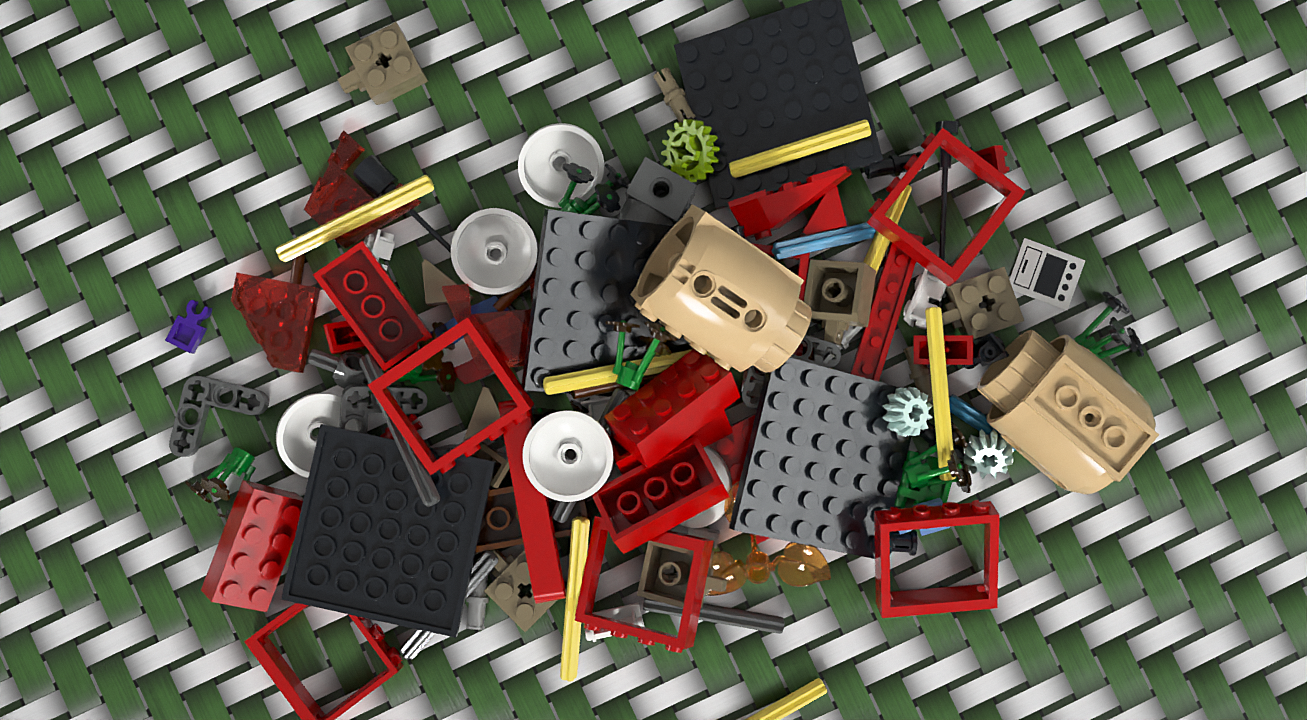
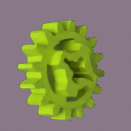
[661,119,720,182]

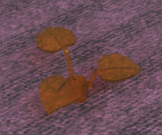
[705,481,831,596]

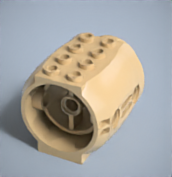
[630,204,812,373]
[977,330,1159,495]

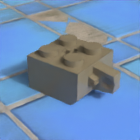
[337,22,428,105]
[804,259,876,345]
[942,267,1024,339]
[637,541,728,608]
[484,549,567,632]

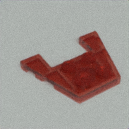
[304,131,421,248]
[442,278,535,370]

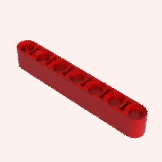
[498,399,566,604]

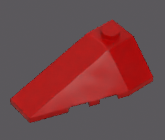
[728,166,852,241]

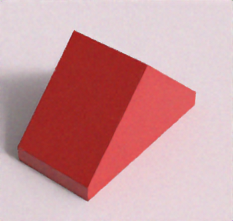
[799,186,847,237]
[323,321,366,355]
[914,335,974,365]

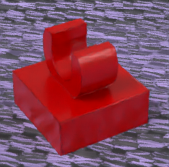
[975,145,1009,180]

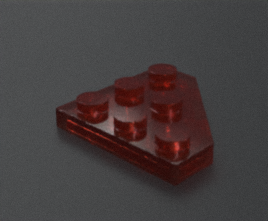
[231,272,320,373]

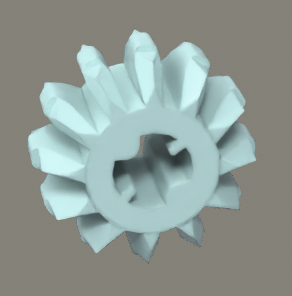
[882,387,933,437]
[963,429,1014,479]

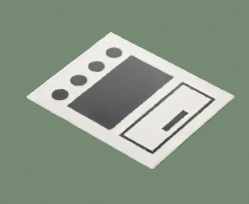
[1009,238,1085,310]

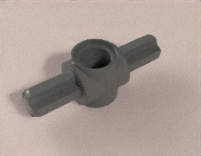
[308,349,392,389]

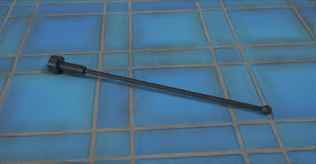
[935,121,959,313]

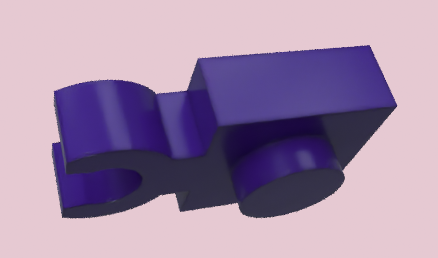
[165,300,212,354]

